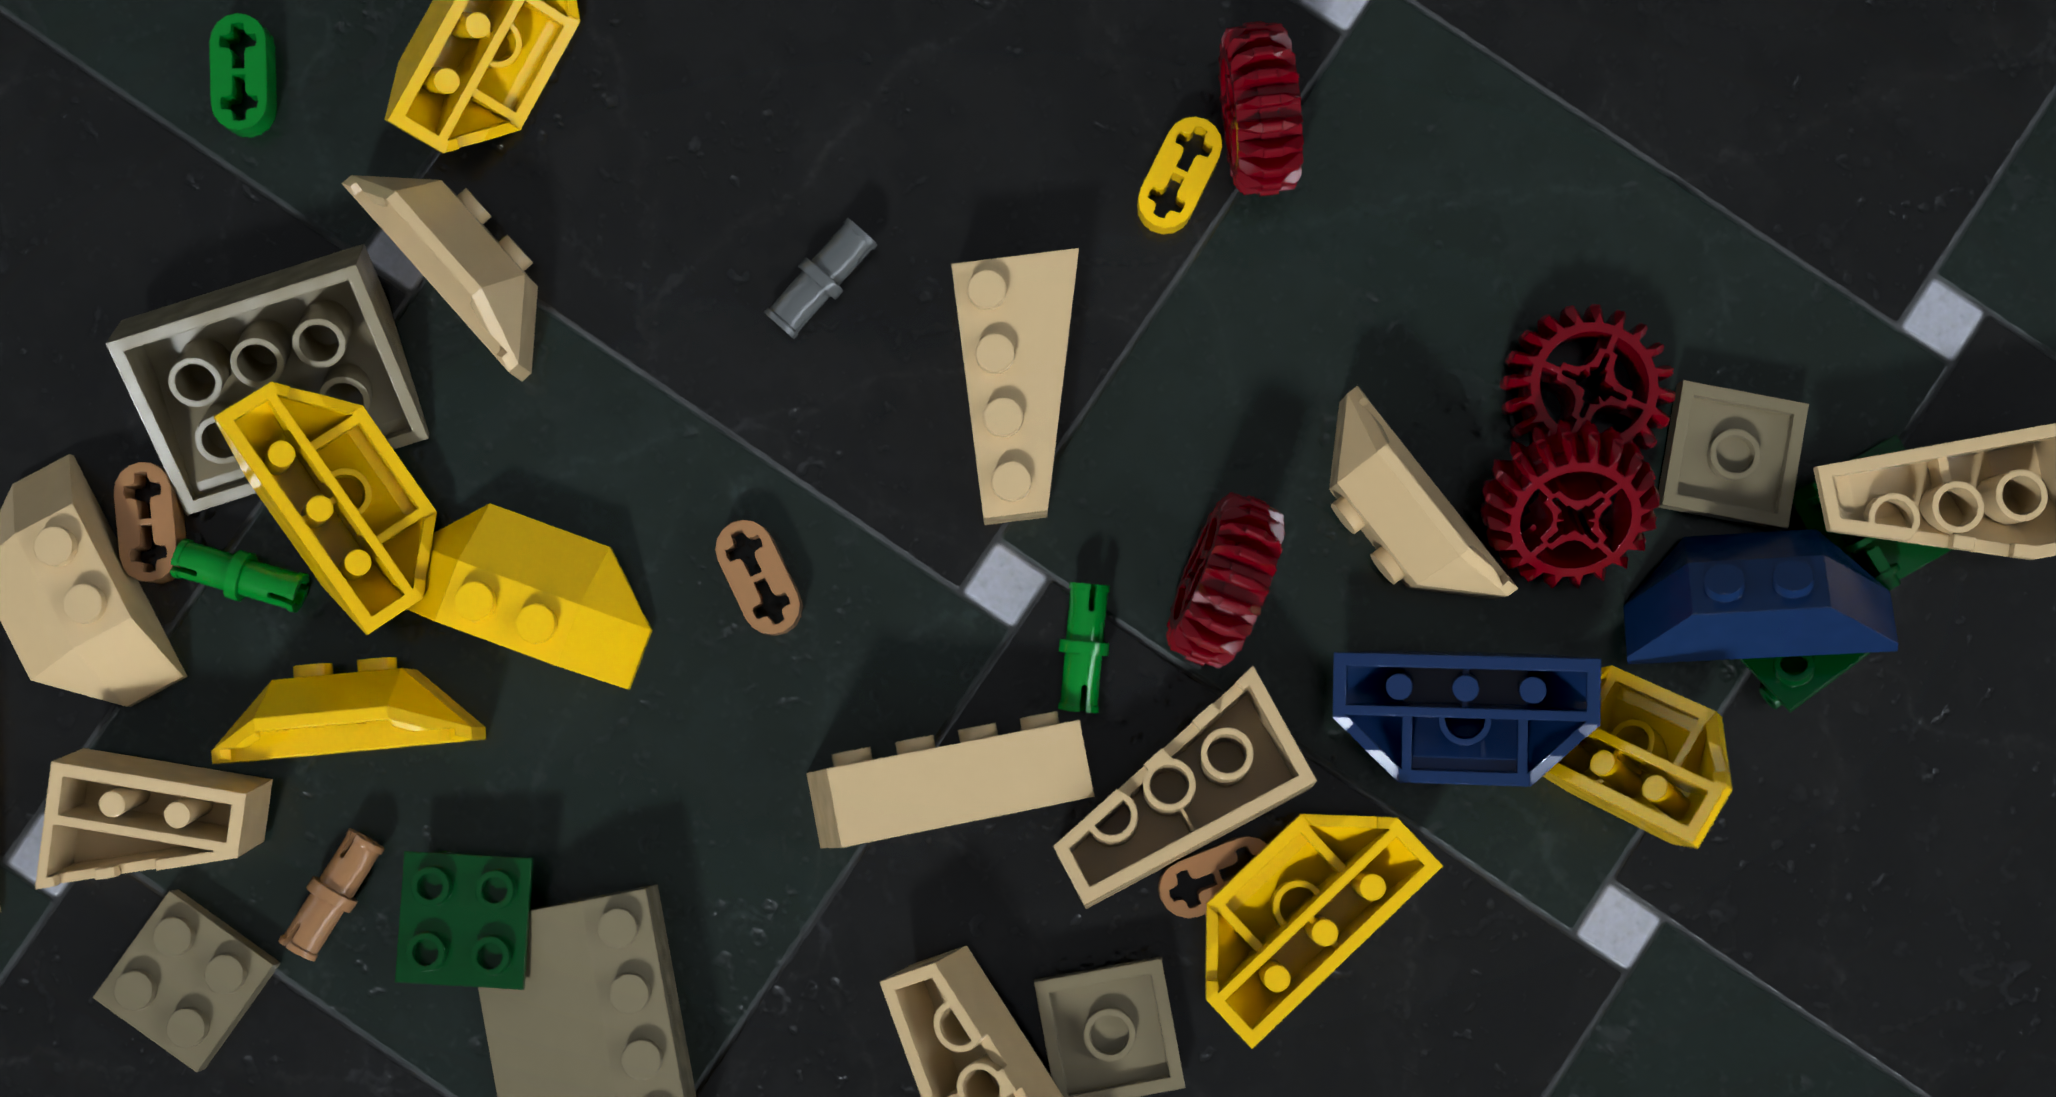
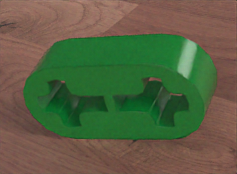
[209,13,277,138]

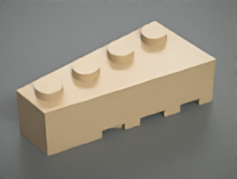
[951,248,1079,525]
[1053,666,1317,909]
[806,711,1095,848]
[880,946,1064,1097]

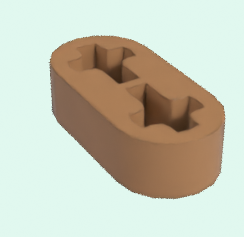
[114,462,186,584]
[715,520,803,636]
[1158,835,1267,918]

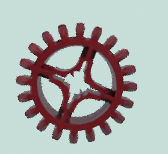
[1218,21,1304,197]
[1500,304,1676,450]
[1480,419,1660,589]
[1166,492,1285,669]

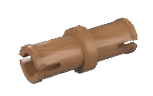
[278,828,385,961]

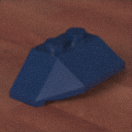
[1623,529,1898,665]
[1333,650,1601,787]

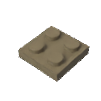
[1658,380,1809,531]
[93,889,281,1073]
[1034,956,1186,1097]

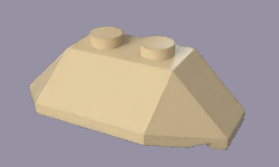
[341,175,538,382]
[1329,386,1518,600]
[0,454,188,707]

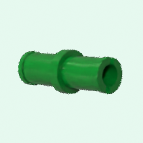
[170,538,310,613]
[1058,582,1110,713]

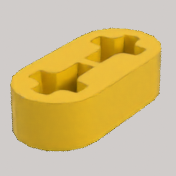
[1137,117,1222,234]

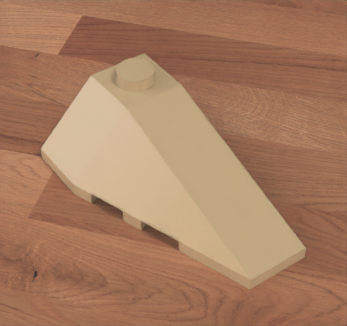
[1813,423,2056,560]

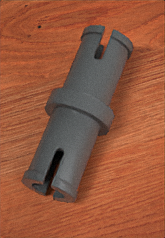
[764,218,878,339]

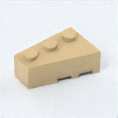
[35,748,273,890]

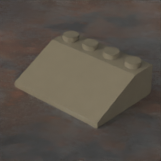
[106,244,430,515]
[478,884,696,1097]

